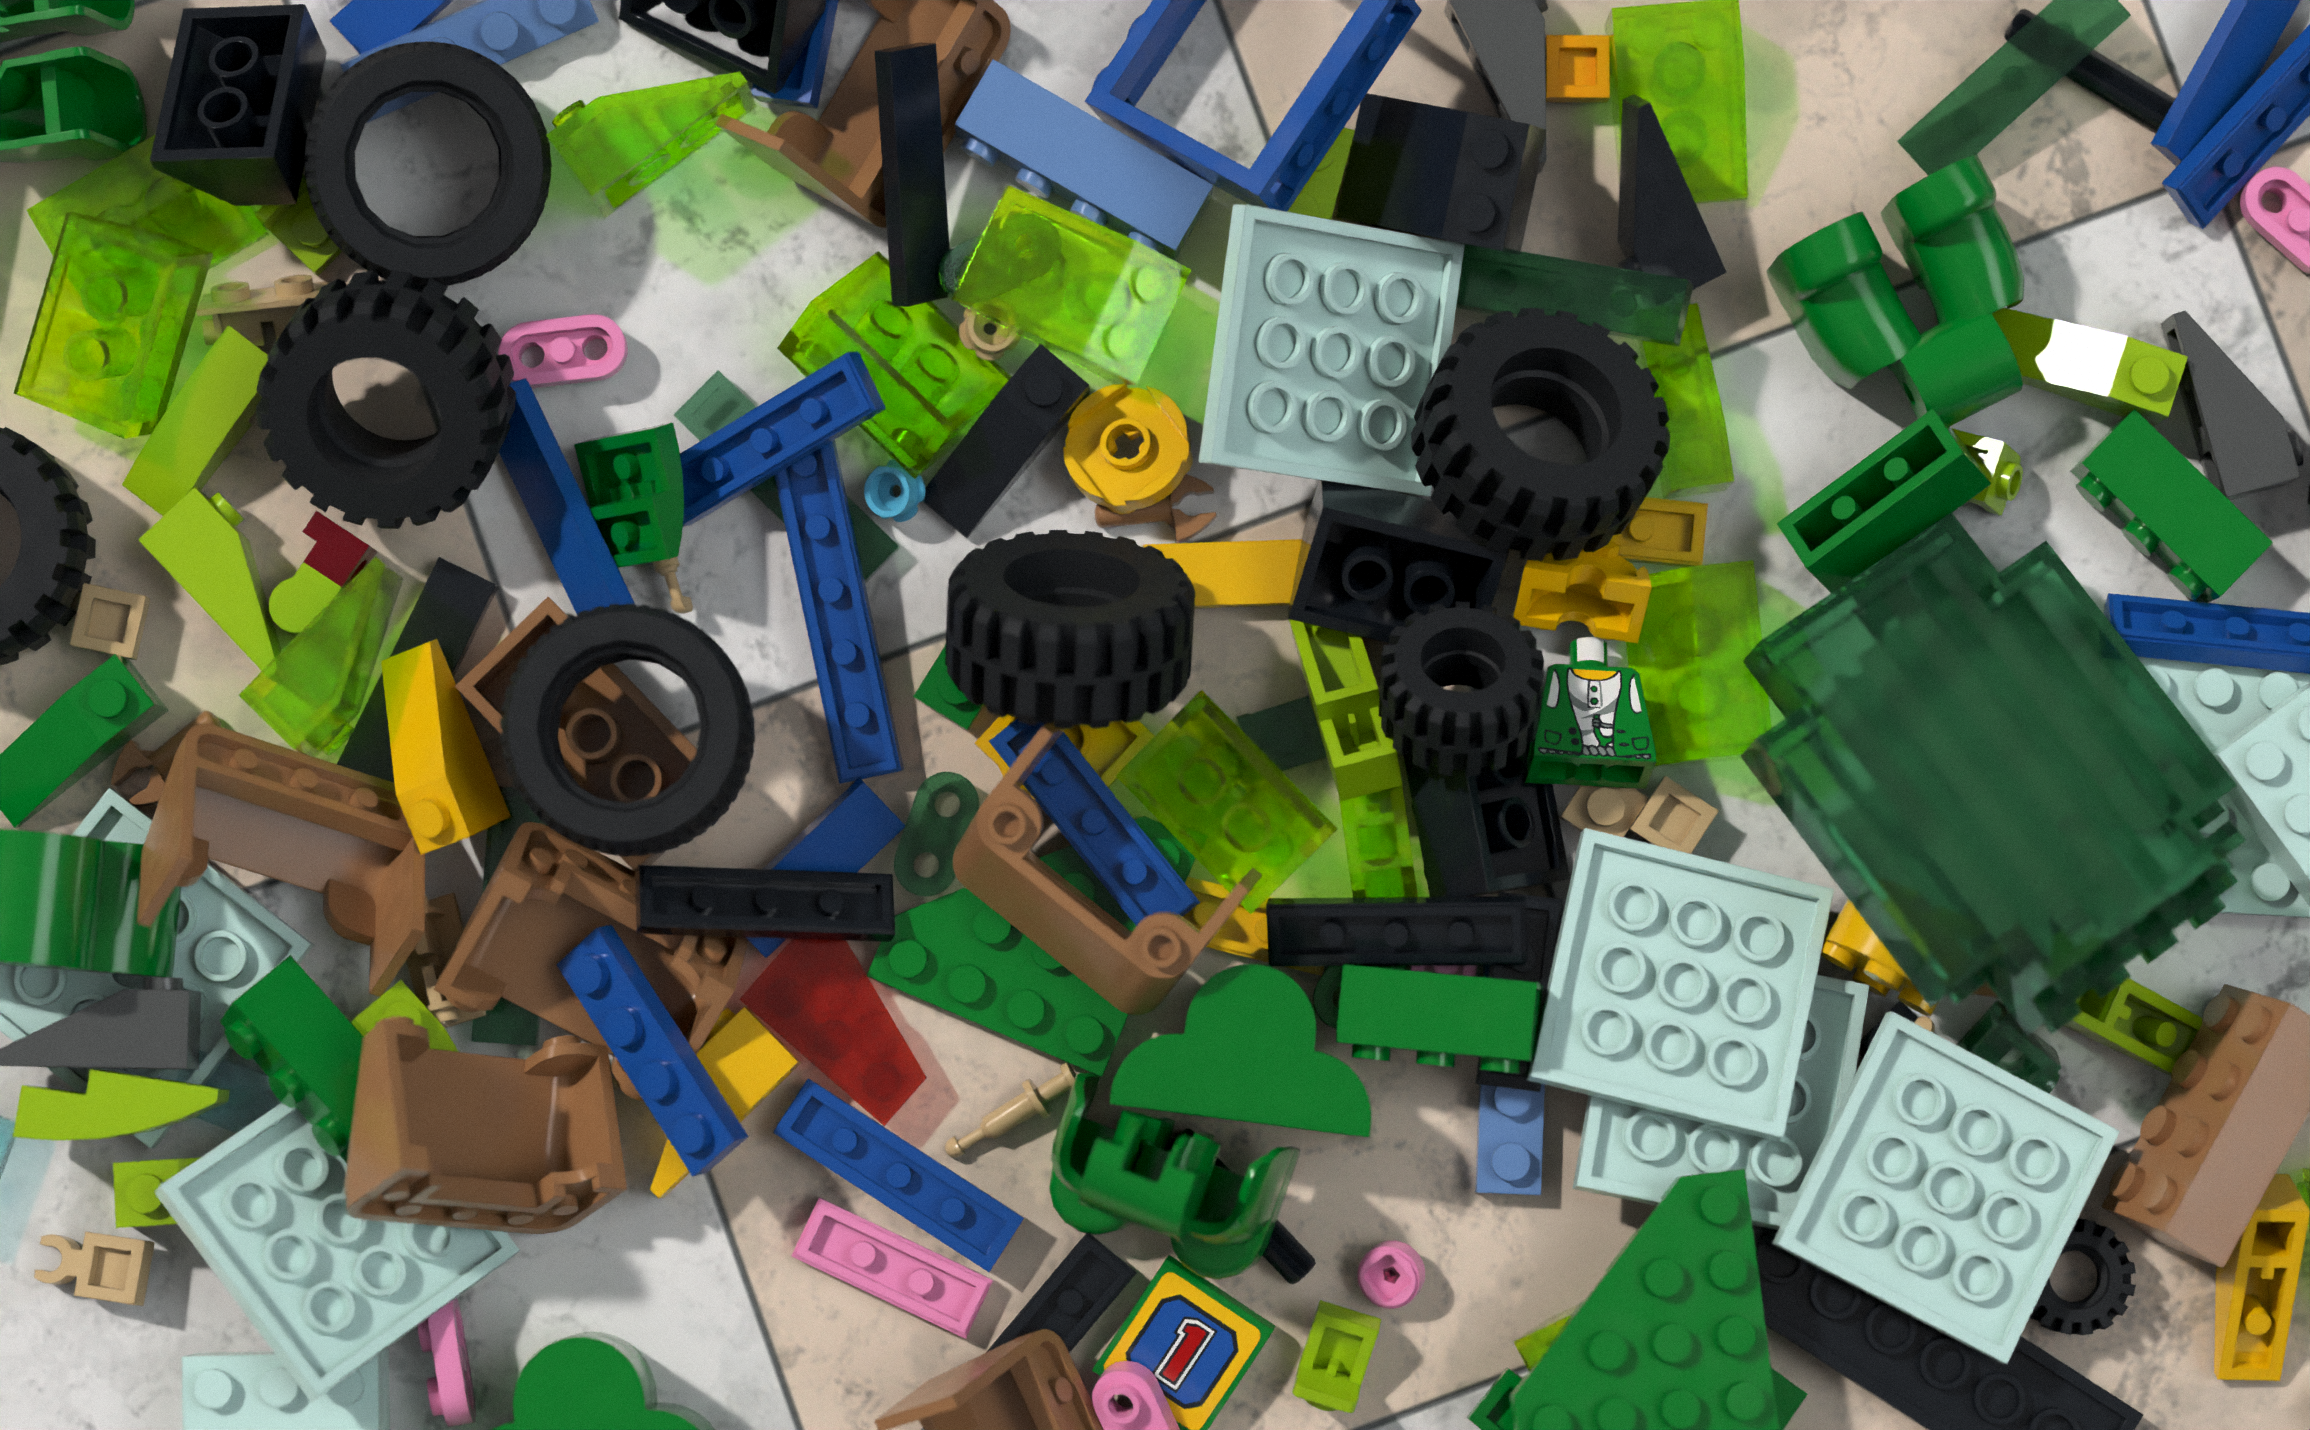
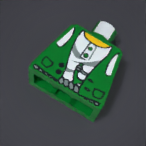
[1525,637,1656,789]

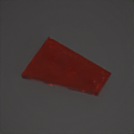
[739,939,927,1127]

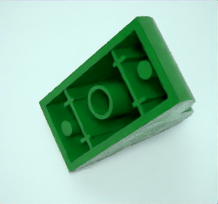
[0,829,181,978]
[1109,964,1371,1137]
[491,1332,716,1430]

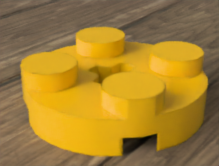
[1063,384,1193,515]

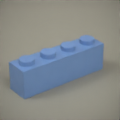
[955,59,1214,261]

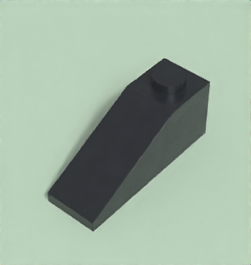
[1617,94,1727,307]
[922,343,1090,539]

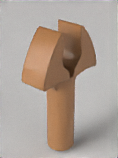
[1094,474,1217,543]
[111,711,221,806]

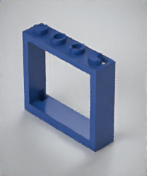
[1085,0,1422,212]

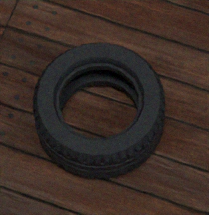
[304,41,552,286]
[500,603,755,856]

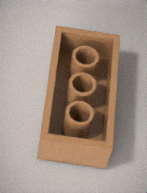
[455,597,697,872]
[2101,984,2310,1268]

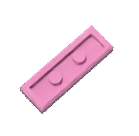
[791,1198,993,1339]

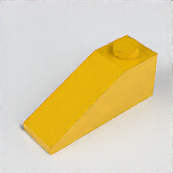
[381,639,511,855]
[650,1007,802,1199]
[2214,1174,2310,1381]

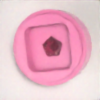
[1357,1240,1425,1309]

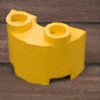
[1513,541,1652,643]

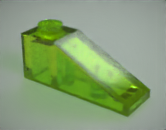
[1634,303,1735,499]
[1339,738,1418,898]

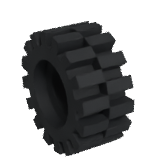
[2030,1218,2136,1336]

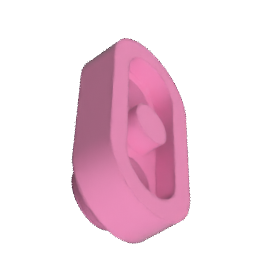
[2240,167,2310,274]
[498,314,628,388]
[417,1298,476,1427]
[1092,1361,1180,1430]

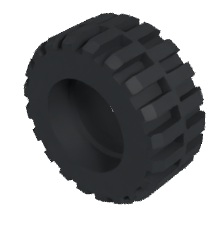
[256,270,516,529]
[1411,308,1671,561]
[0,427,96,665]
[945,530,1195,729]

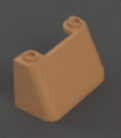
[434,822,747,1101]
[344,1017,627,1234]

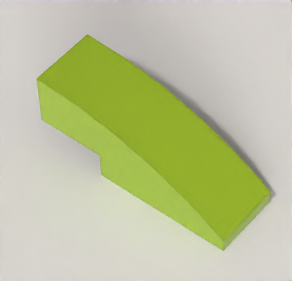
[122,325,268,516]
[1289,619,1403,801]
[13,1069,230,1141]

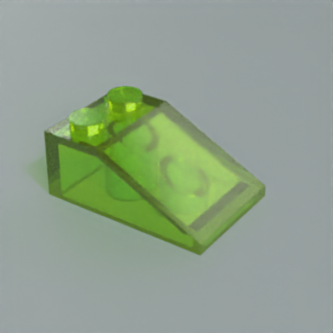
[1605,0,1748,204]
[546,72,757,219]
[951,185,1191,385]
[239,556,404,757]

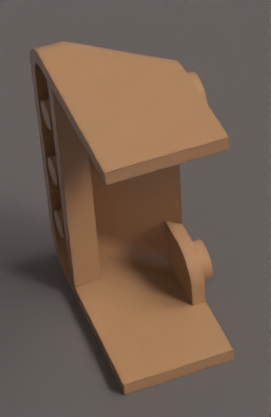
[715,0,1011,228]
[953,723,1263,1015]
[137,724,425,997]
[874,1329,1103,1430]

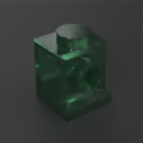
[1956,1000,2062,1094]

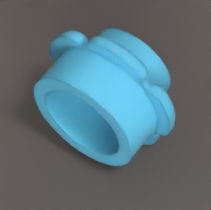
[864,459,926,522]

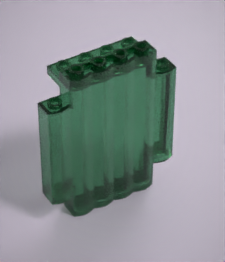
[1740,512,2246,1036]

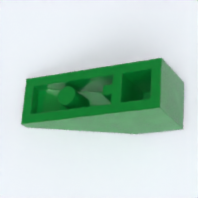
[0,654,169,828]

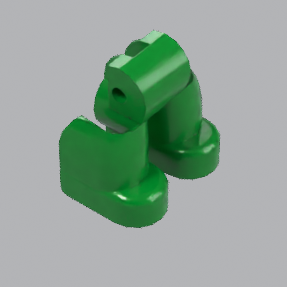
[0,0,147,163]
[1766,154,2025,427]
[1049,1073,1300,1280]

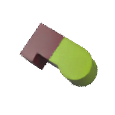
[269,511,377,637]

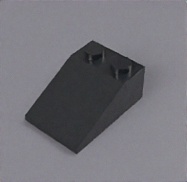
[1336,93,1547,255]

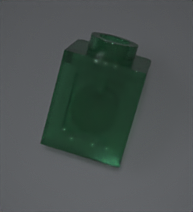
[1228,696,1327,781]

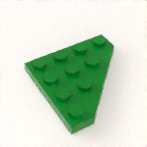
[866,816,1203,1077]
[1510,1169,1779,1430]

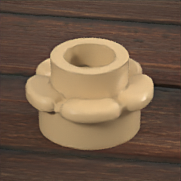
[959,299,1021,361]

